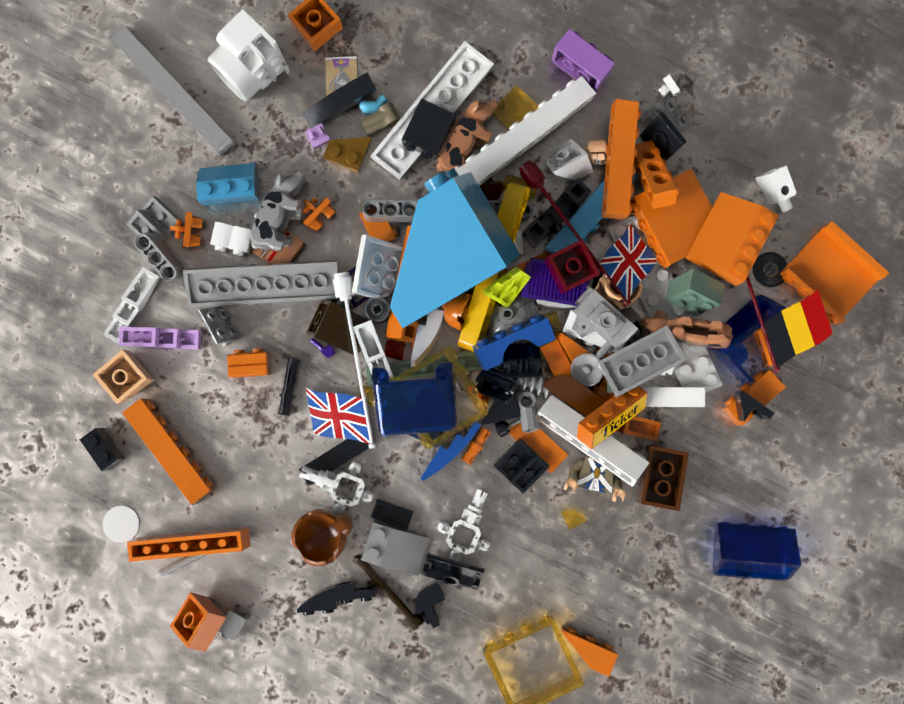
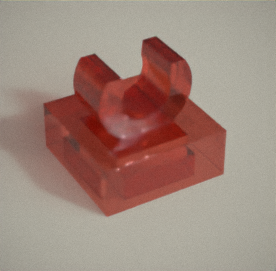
[384,339,406,361]

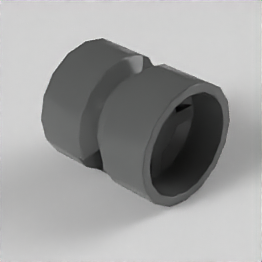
[365,297,391,324]

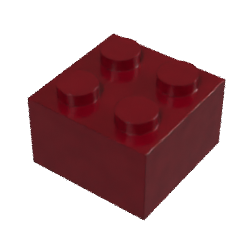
[544,239,600,294]

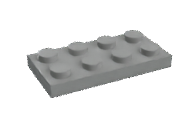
[597,325,686,397]

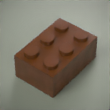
[636,445,689,511]

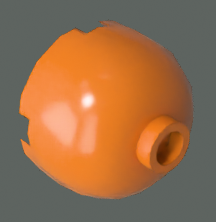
[442,292,473,331]

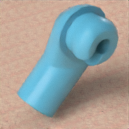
[359,95,388,114]

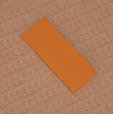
[509,418,568,473]

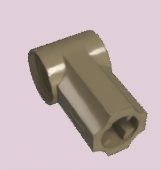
[360,102,401,135]

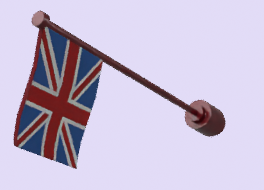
[518,160,657,307]

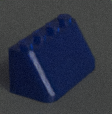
[712,522,801,581]

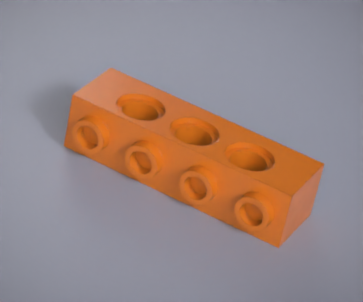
[633,140,679,209]

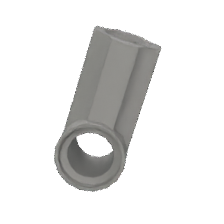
[517,392,539,433]

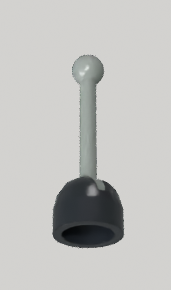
[494,410,538,438]

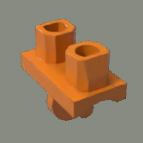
[302,197,335,231]
[170,212,203,249]

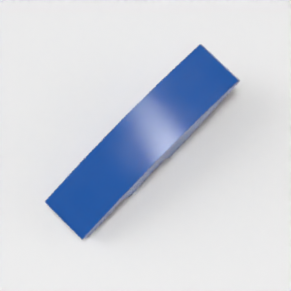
[420,421,481,481]

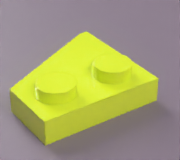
[483,267,531,308]

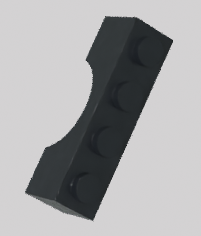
[522,178,591,248]

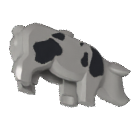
[250,170,305,252]

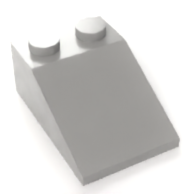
[361,520,430,576]

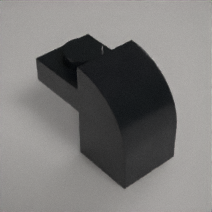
[415,579,445,629]

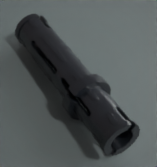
[278,357,300,416]

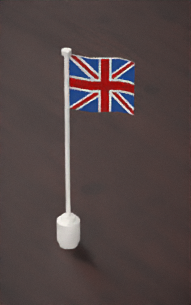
[306,272,377,448]

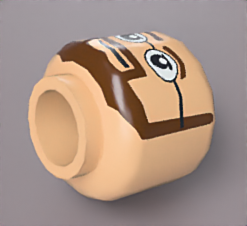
[584,140,608,165]

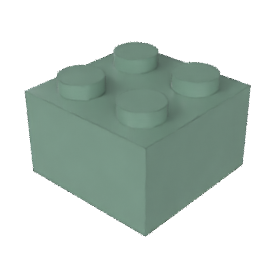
[665,268,725,316]

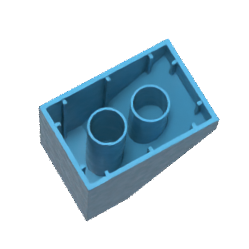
[390,168,520,328]

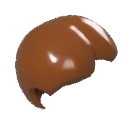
[291,509,353,567]

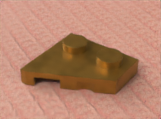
[323,137,372,172]

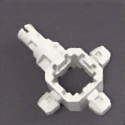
[299,461,374,514]
[437,489,490,561]

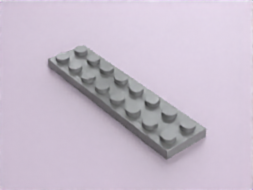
[183,260,340,307]

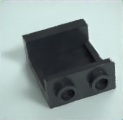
[402,98,456,160]

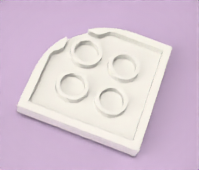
[352,235,403,298]

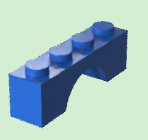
[472,314,555,371]

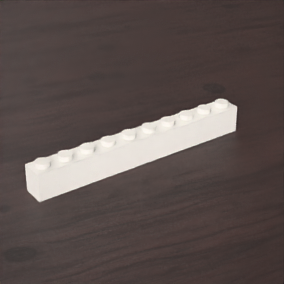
[455,76,596,186]

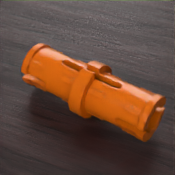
[461,426,491,465]

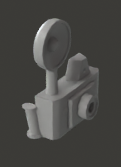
[570,286,640,387]

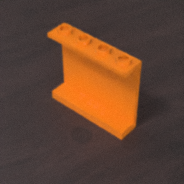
[780,221,889,325]

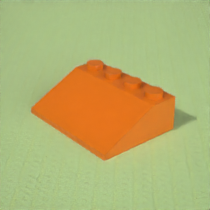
[685,192,779,287]

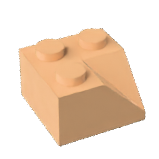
[93,349,154,404]

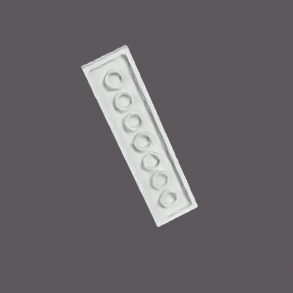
[371,41,494,181]

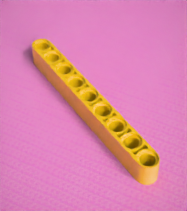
[458,182,530,352]

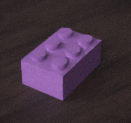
[551,29,615,93]

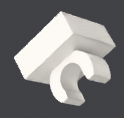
[659,75,681,98]

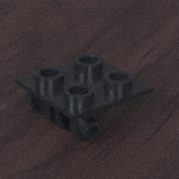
[502,344,543,378]

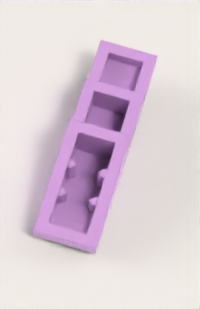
[119,327,202,349]

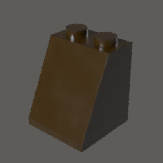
[306,300,370,355]

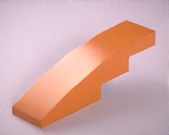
[540,339,582,414]

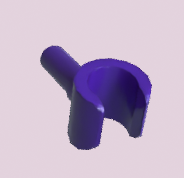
[310,338,335,358]

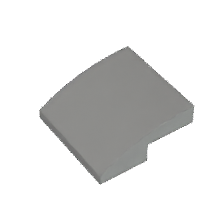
[126,196,180,245]

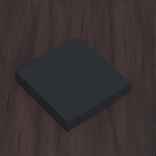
[640,112,687,161]

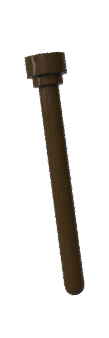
[354,555,424,631]

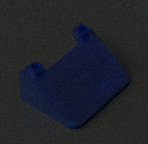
[372,362,457,436]

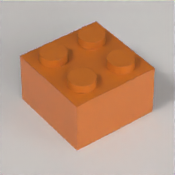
[287,0,343,52]
[170,592,226,652]

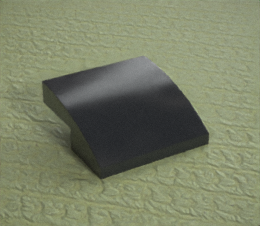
[494,438,550,494]

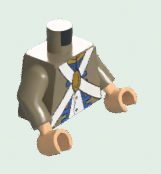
[564,456,625,502]

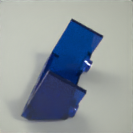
[709,295,787,384]

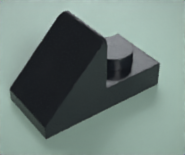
[734,390,774,421]

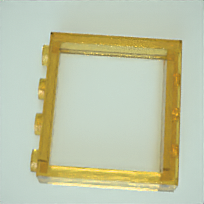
[386,346,488,450]
[482,615,585,704]

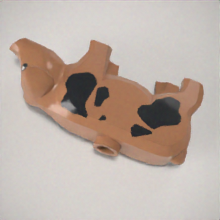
[436,99,498,172]
[640,310,733,348]

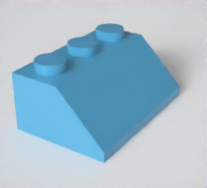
[196,163,259,206]

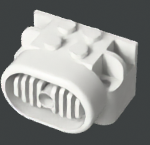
[208,9,290,101]

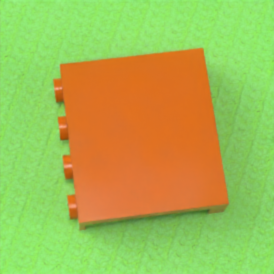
[630,169,712,269]

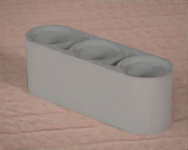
[134,232,183,281]

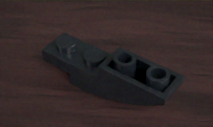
[297,580,377,615]

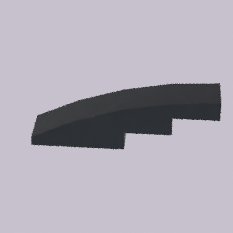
[303,73,377,128]

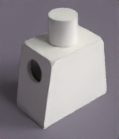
[755,166,796,212]

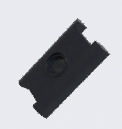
[422,553,485,591]

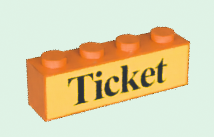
[577,386,647,450]

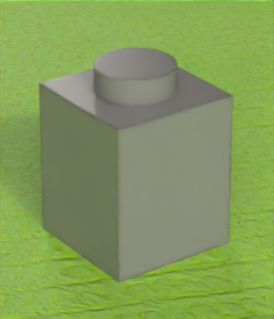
[218,607,250,641]

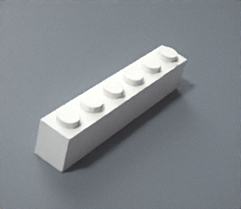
[537,395,649,487]

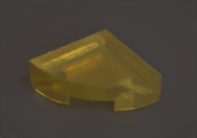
[560,510,587,530]

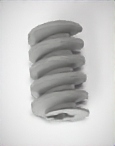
[518,373,551,399]

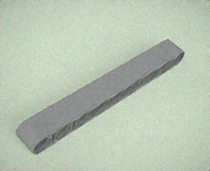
[109,24,235,156]
[363,200,534,222]

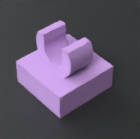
[305,123,330,150]

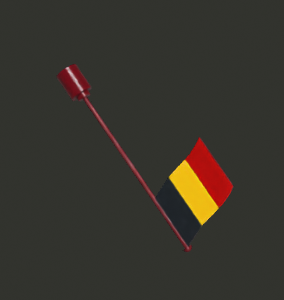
[746,275,833,373]

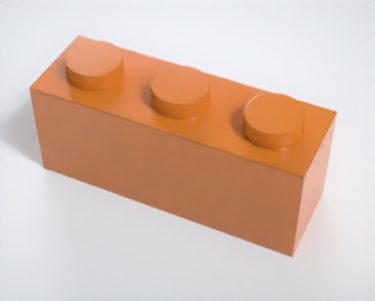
[722,370,786,426]

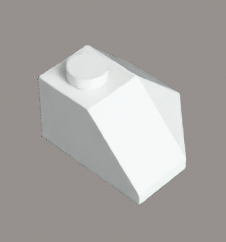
[546,138,593,180]

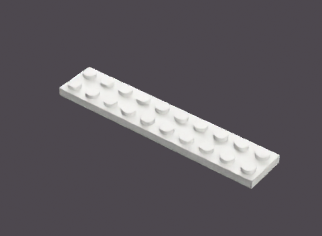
[607,216,723,393]

